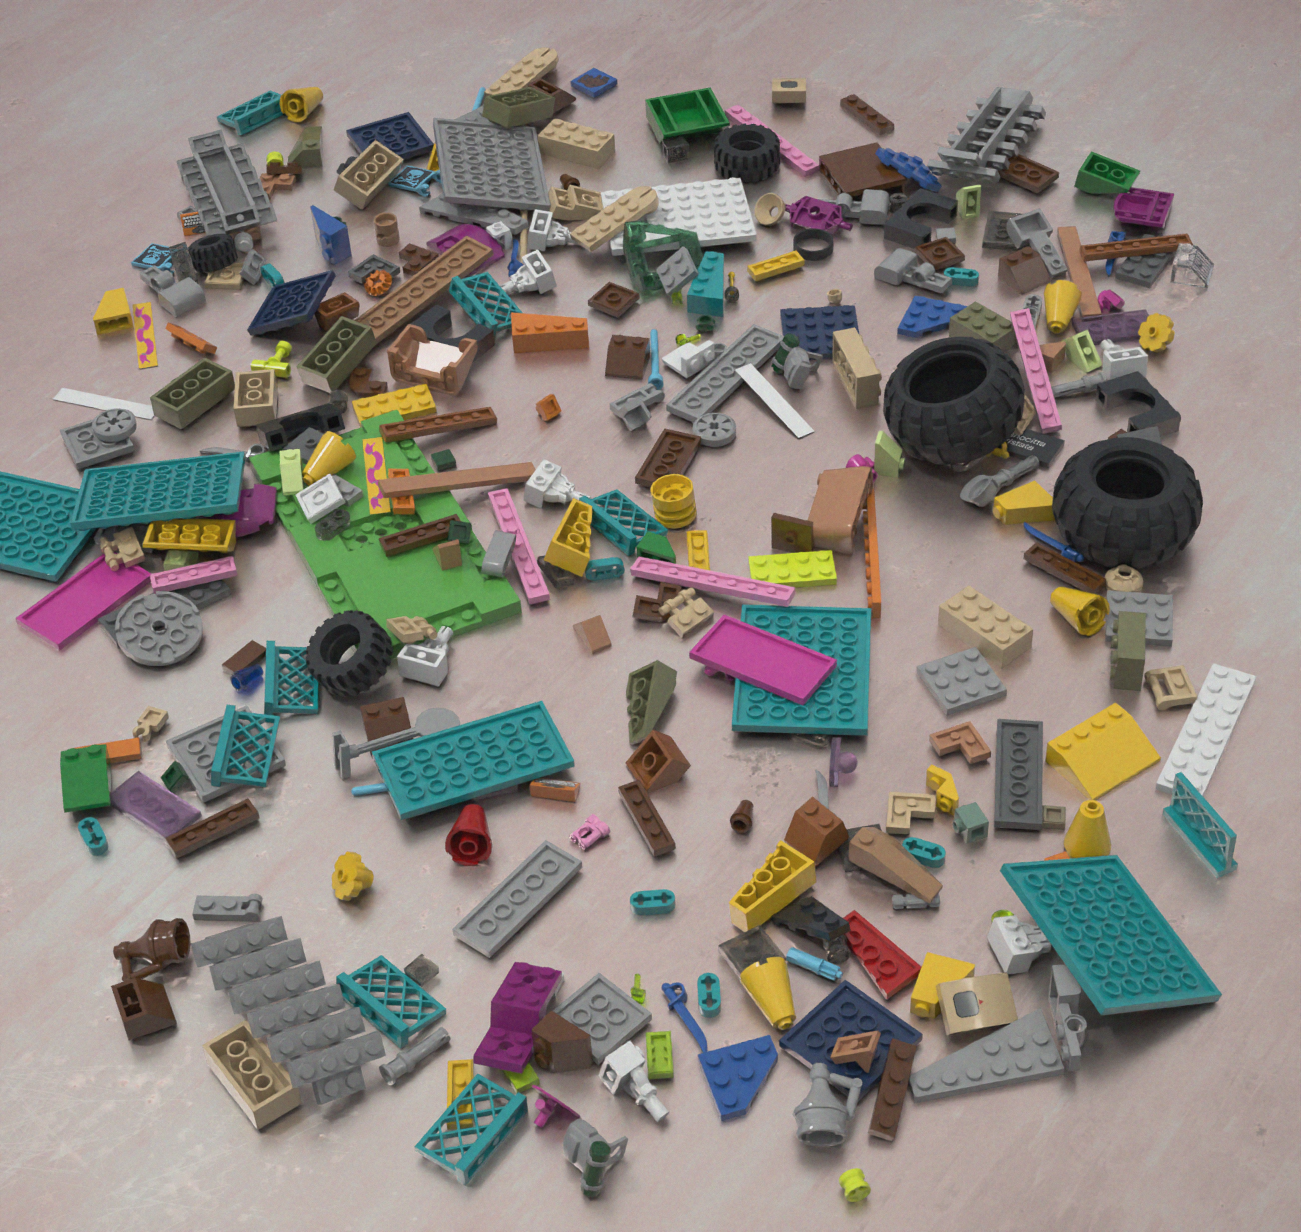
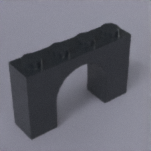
[883,188,958,249]
[411,305,495,363]
[1096,371,1181,437]
[255,403,345,452]

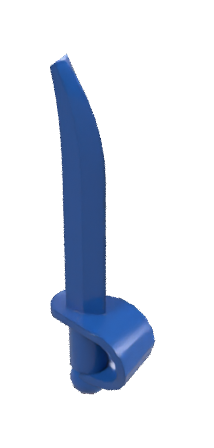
[1106,231,1126,277]
[507,239,524,278]
[1023,522,1085,562]
[661,982,708,1053]

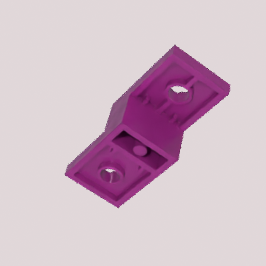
[473,962,562,1074]

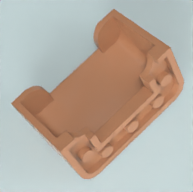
[387,324,477,396]
[808,466,874,555]

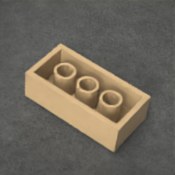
[538,119,615,169]
[333,140,404,210]
[832,328,882,409]
[938,586,1033,669]
[202,1020,302,1130]

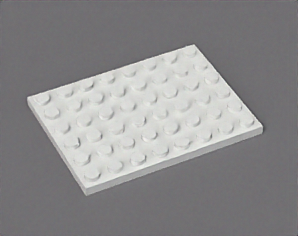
[601,178,757,256]

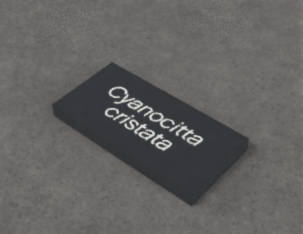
[998,429,1065,468]

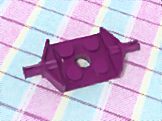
[785,196,853,235]

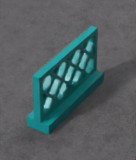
[217,90,285,136]
[449,272,523,337]
[579,489,668,556]
[264,640,318,715]
[211,704,280,787]
[1162,772,1238,878]
[336,955,446,1049]
[414,1074,528,1186]

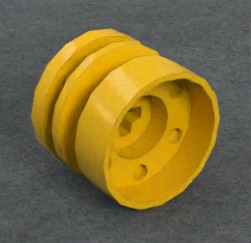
[650,474,697,529]

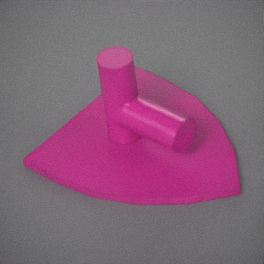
[532,1085,580,1128]

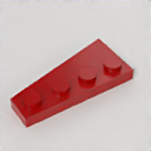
[841,910,922,1000]

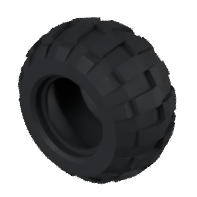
[883,336,1025,465]
[1052,437,1203,569]

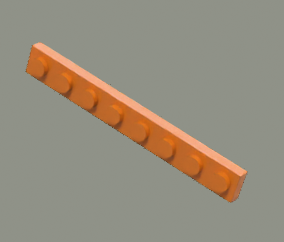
[862,489,881,618]

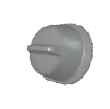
[960,475,997,508]

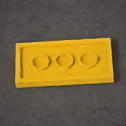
[352,384,437,428]

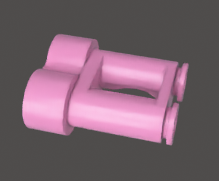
[569,814,611,850]

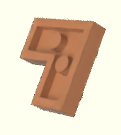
[260,173,296,200]
[929,721,991,764]

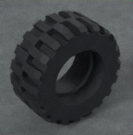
[714,123,780,183]
[306,610,393,697]

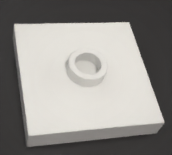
[296,474,346,524]

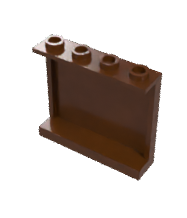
[819,142,907,200]

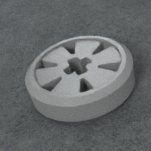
[92,408,137,442]
[693,413,736,447]

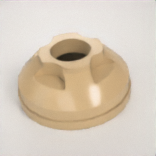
[754,193,785,226]
[1104,565,1143,593]

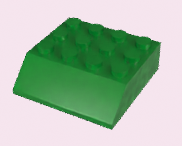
[645,87,730,144]

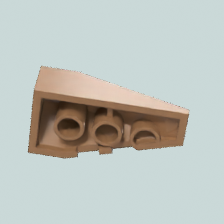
[849,827,943,904]

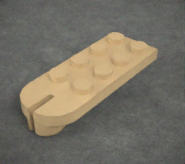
[484,47,559,97]
[570,186,659,252]

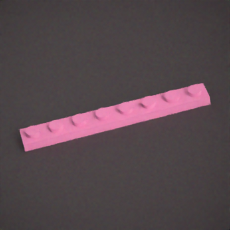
[725,105,819,177]
[1010,308,1062,434]
[488,488,550,605]
[630,557,796,607]

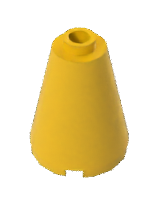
[280,87,323,123]
[1044,280,1082,334]
[302,431,356,486]
[1050,587,1110,636]
[1063,800,1112,858]
[740,957,796,1030]

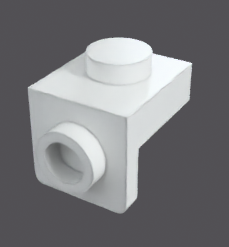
[486,221,512,250]

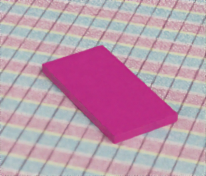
[16,552,151,651]
[689,615,837,705]

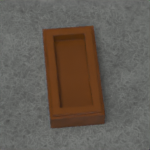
[222,640,266,679]

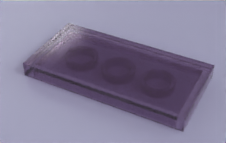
[1072,309,1149,345]
[110,771,202,843]

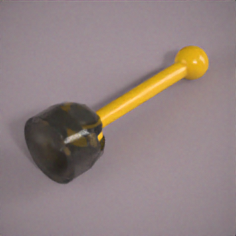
[724,271,739,302]

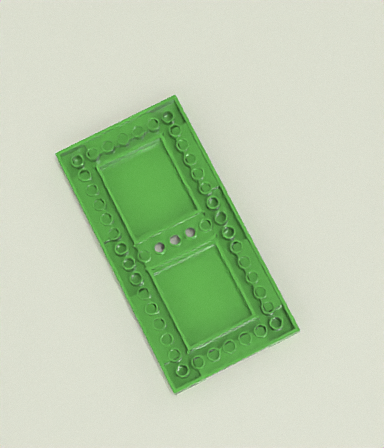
[249,410,522,659]

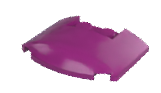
[1113,187,1174,228]
[426,224,505,275]
[196,484,278,537]

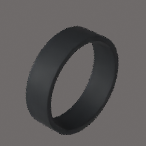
[793,228,833,261]

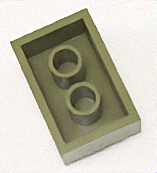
[949,301,1017,353]
[1110,611,1146,691]

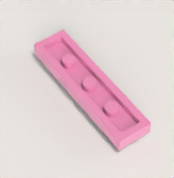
[150,556,238,594]

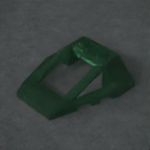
[623,220,703,292]

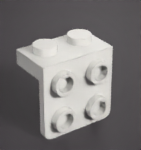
[662,340,715,378]

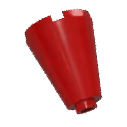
[445,804,492,866]

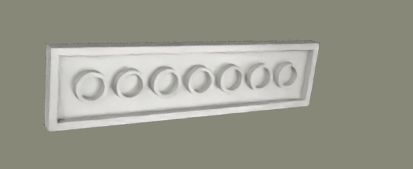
[1156,663,1257,800]

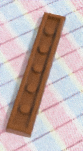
[1079,233,1193,262]
[379,407,497,443]

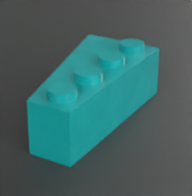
[687,251,724,317]

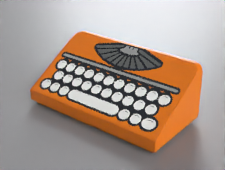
[180,212,205,236]
[530,778,580,802]

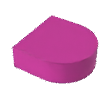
[1104,290,1125,309]

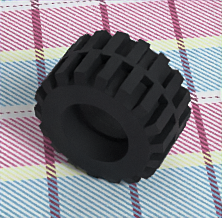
[188,234,238,272]

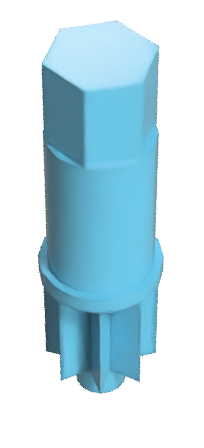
[786,947,843,981]

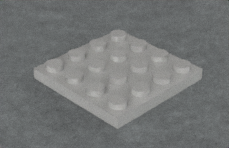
[166,705,286,803]

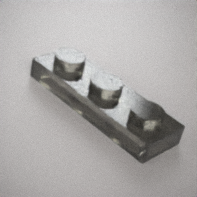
[168,242,199,284]

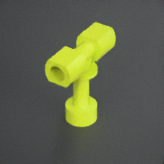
[251,341,292,378]

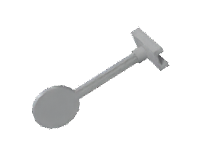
[332,708,460,780]

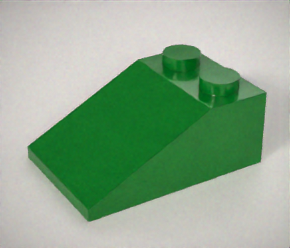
[1074,151,1140,193]
[60,744,111,813]

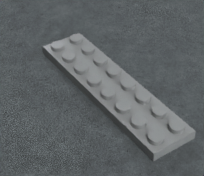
[666,324,784,422]

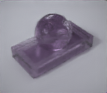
[829,737,858,787]

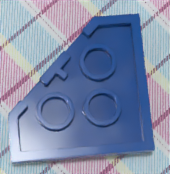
[875,148,942,192]
[897,296,967,338]
[697,1035,778,1121]

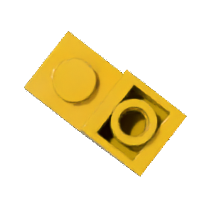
[926,764,959,815]

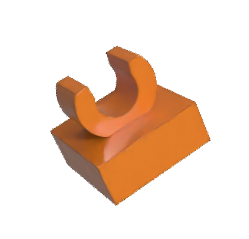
[535,394,562,421]

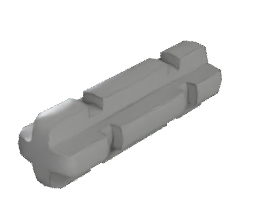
[892,893,940,909]

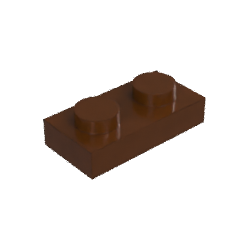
[266,162,302,174]

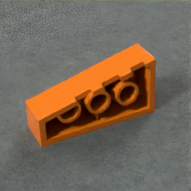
[511,312,589,353]

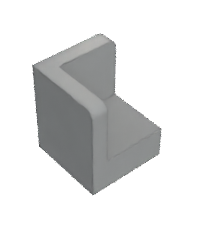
[619,397,652,431]

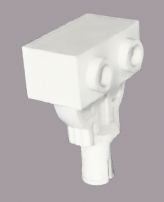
[527,209,580,251]
[499,250,557,294]
[1100,339,1148,380]
[523,459,591,508]
[397,626,453,686]
[987,915,1052,974]
[598,1041,669,1123]

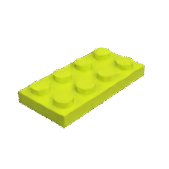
[748,550,837,588]

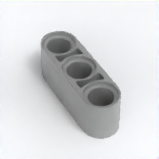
[481,530,516,578]

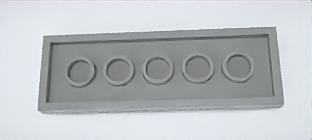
[452,840,583,958]

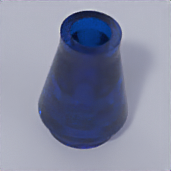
[230,664,263,691]

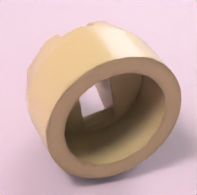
[827,289,842,305]

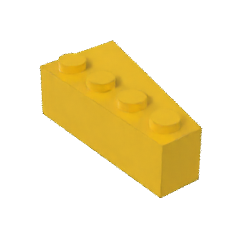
[544,498,592,577]
[729,840,817,934]

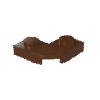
[349,368,388,398]
[632,582,681,622]

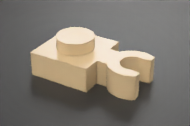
[132,706,169,742]

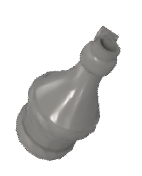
[792,1063,862,1146]

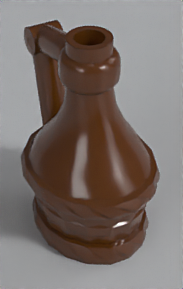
[113,918,191,982]

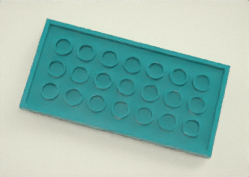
[372,701,575,820]

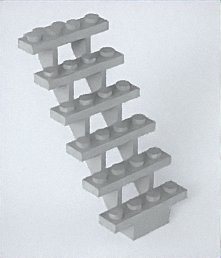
[927,87,1046,184]
[177,129,277,236]
[191,916,386,1105]

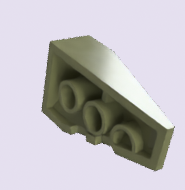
[288,126,322,168]
[626,660,677,745]

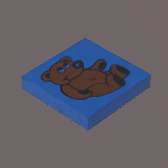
[570,68,618,98]

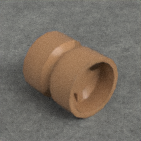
[374,213,400,247]

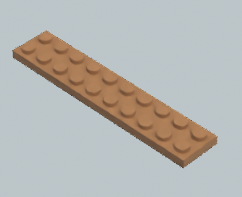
[354,236,494,344]

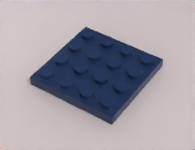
[346,112,434,159]
[247,270,336,336]
[780,305,859,360]
[779,980,923,1101]

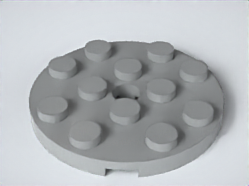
[115,591,203,666]

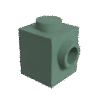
[952,802,989,844]

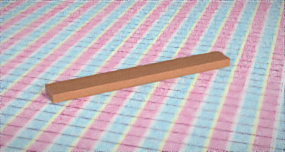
[1057,226,1101,320]
[378,462,536,498]

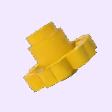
[1138,313,1175,353]
[332,851,374,901]

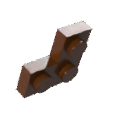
[399,243,439,276]

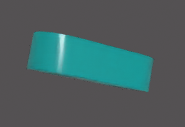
[260,263,285,287]
[944,267,979,287]
[585,557,625,581]
[78,817,108,856]
[902,837,946,868]
[630,889,676,915]
[697,973,721,1018]

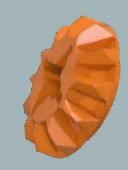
[364,269,392,296]

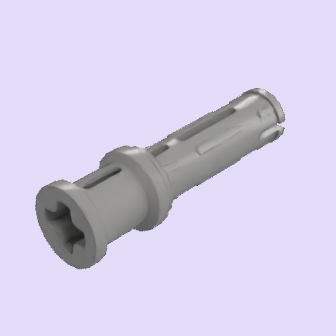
[1051,372,1107,398]
[990,455,1039,492]
[379,1027,451,1085]

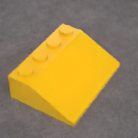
[143,518,236,553]
[1045,702,1161,800]

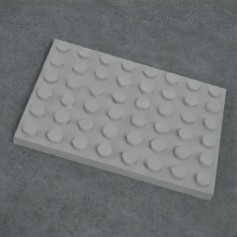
[433,118,551,211]

